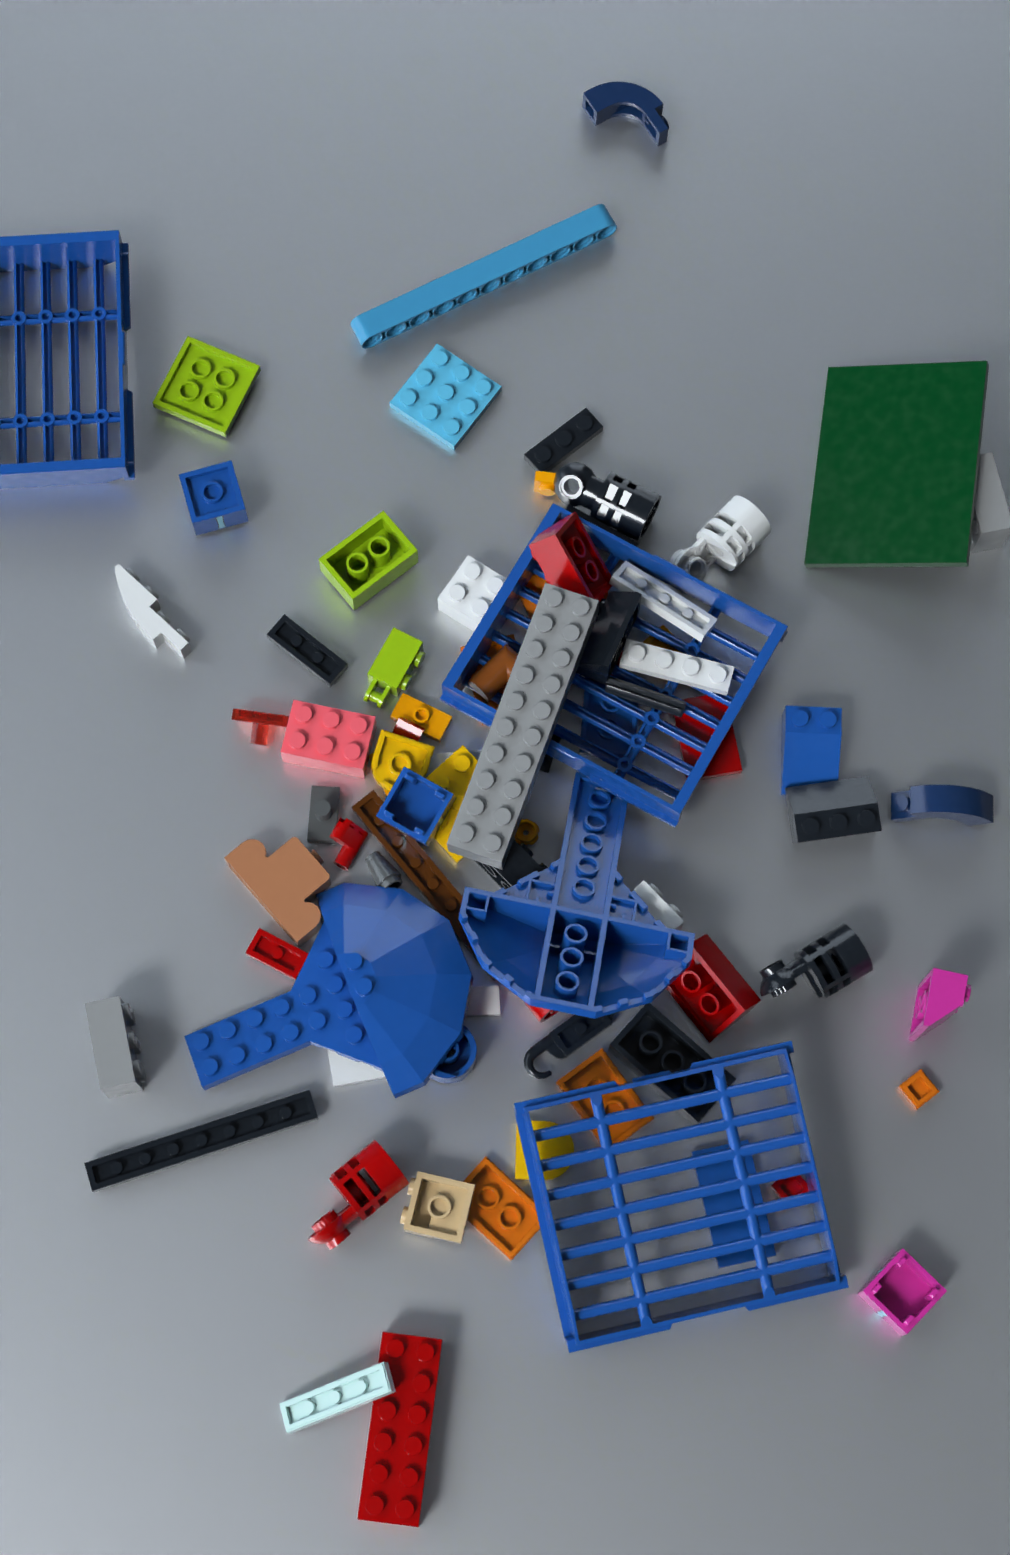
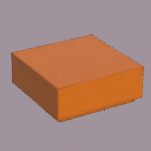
[897,1069,940,1110]

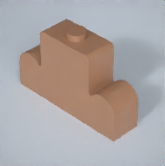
[224,837,331,948]

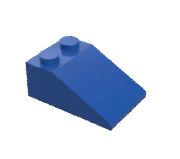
[781,705,842,795]

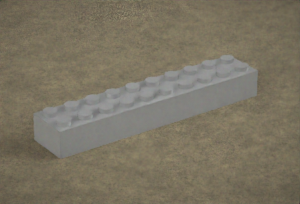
[446,583,599,870]

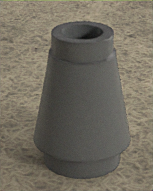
[365,851,403,888]

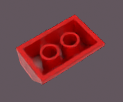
[528,512,612,602]
[666,934,761,1043]

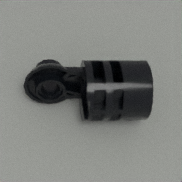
[553,462,661,542]
[760,924,873,999]

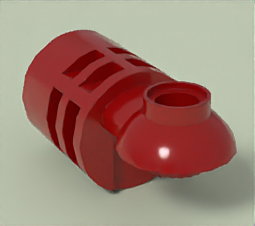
[307,1140,409,1250]

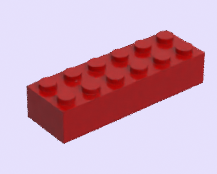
[357,1332,443,1527]

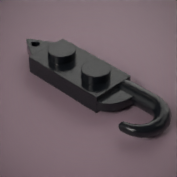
[524,1013,614,1079]

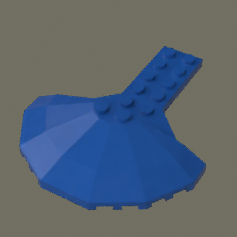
[458,772,695,1019]
[184,883,474,1098]

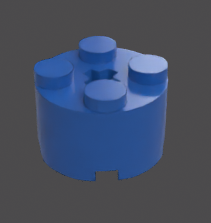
[430,1025,477,1084]

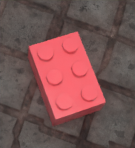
[281,700,377,779]

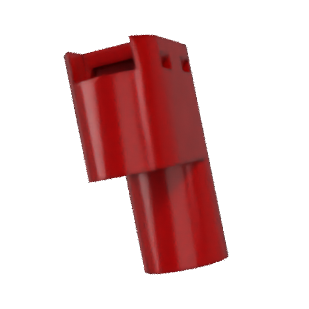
[330,817,368,871]

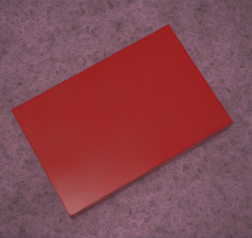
[673,695,742,780]

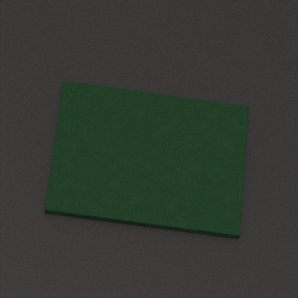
[804,361,989,568]

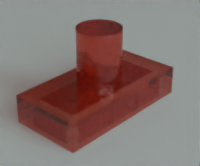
[232,709,289,746]

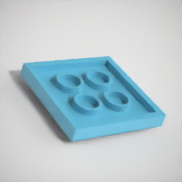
[389,344,502,450]

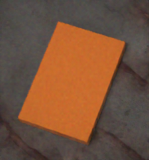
[556,1048,654,1144]
[463,1157,540,1261]

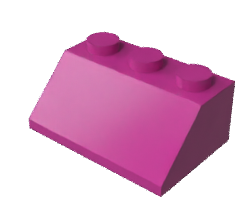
[908,968,971,1041]

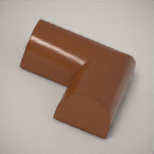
[468,644,518,702]

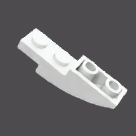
[114,564,192,659]

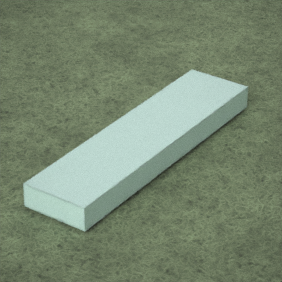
[279,1362,396,1433]

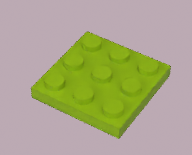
[152,336,261,437]

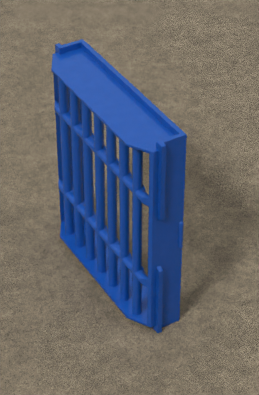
[0,230,135,489]
[440,503,788,828]
[514,1041,849,1353]

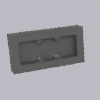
[307,786,340,844]

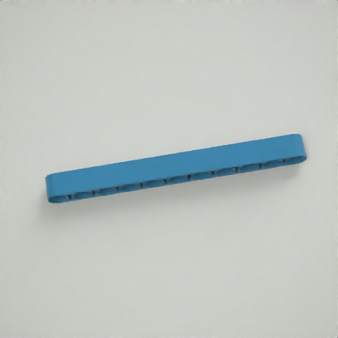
[350,204,617,349]

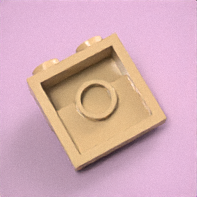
[400,1171,476,1244]

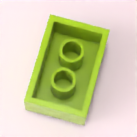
[319,510,418,611]

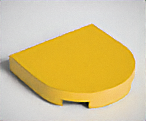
[371,729,435,792]
[515,1120,574,1181]

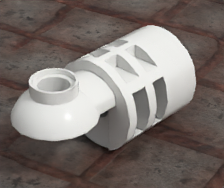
[670,495,771,581]

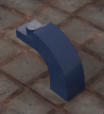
[582,82,669,146]
[891,785,993,826]

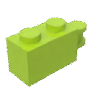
[363,627,426,709]

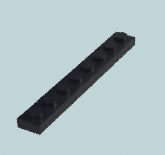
[84,1090,319,1192]

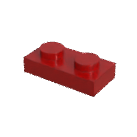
[245,928,309,981]

